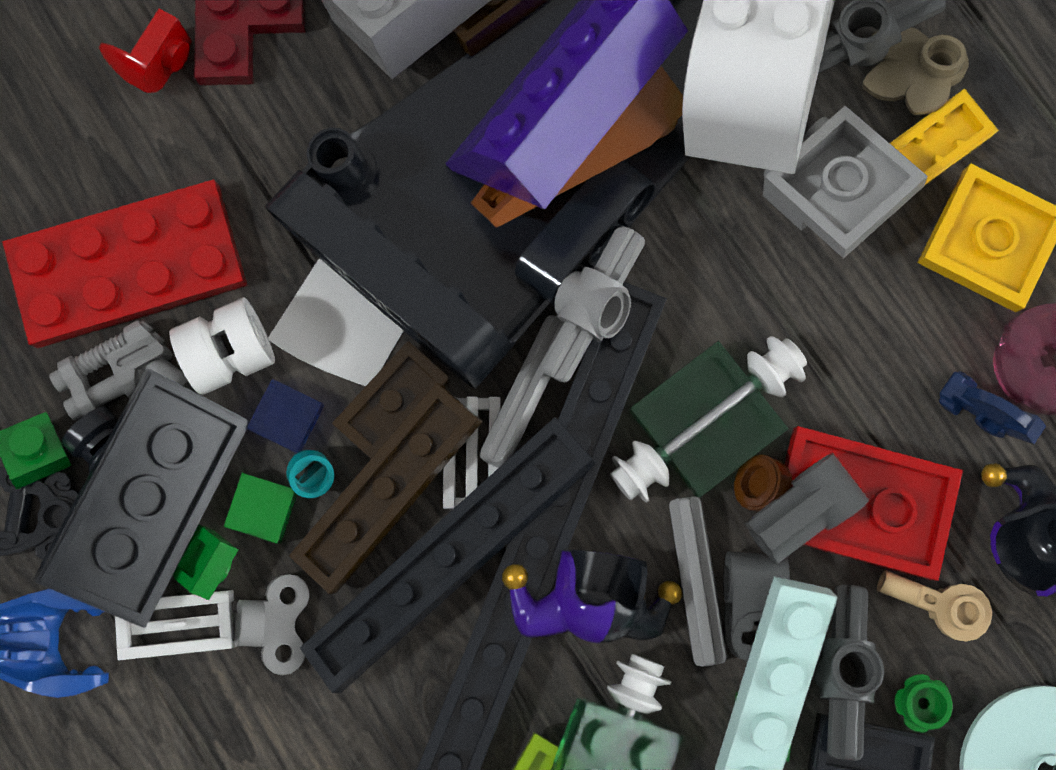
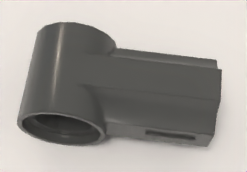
[744,453,869,564]

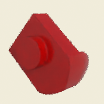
[99,8,192,93]

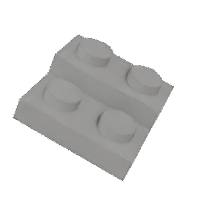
[763,106,928,259]

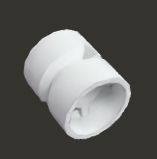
[169,297,275,395]

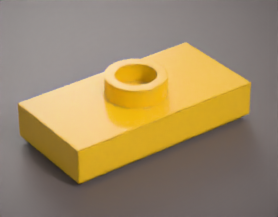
[890,89,999,186]

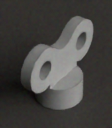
[234,574,309,675]

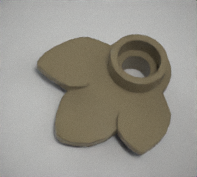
[862,28,969,115]

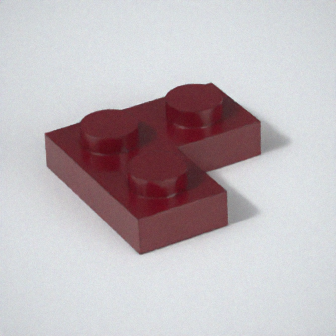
[195,0,306,86]

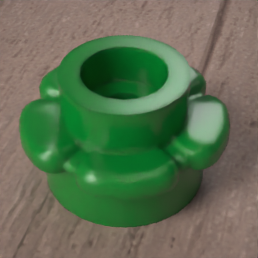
[894,674,953,733]

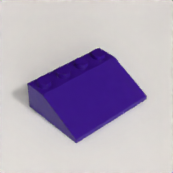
[445,0,688,209]

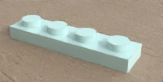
[715,576,837,770]

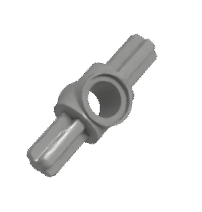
[540,226,645,383]

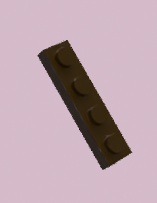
[289,382,483,594]

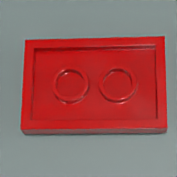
[785,426,963,581]

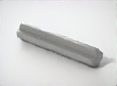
[480,315,563,468]
[669,496,727,666]

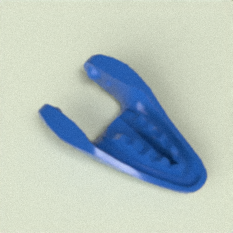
[0,589,109,698]

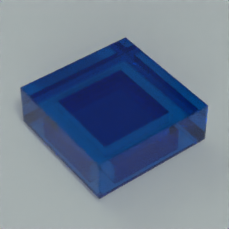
[246,379,325,453]

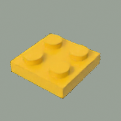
[917,163,1056,312]

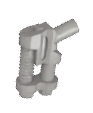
[49,320,191,421]

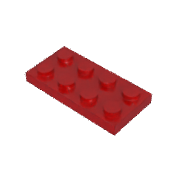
[2,179,248,348]

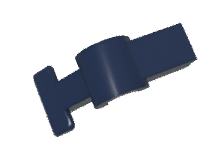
[939,371,1046,444]

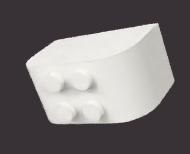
[682,0,835,174]

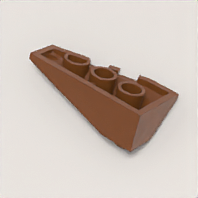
[471,66,683,228]

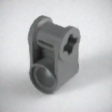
[723,551,790,662]

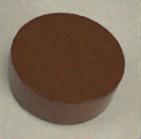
[734,455,792,512]

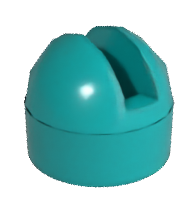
[286,450,334,498]

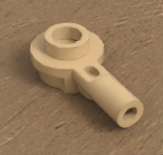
[877,570,992,642]

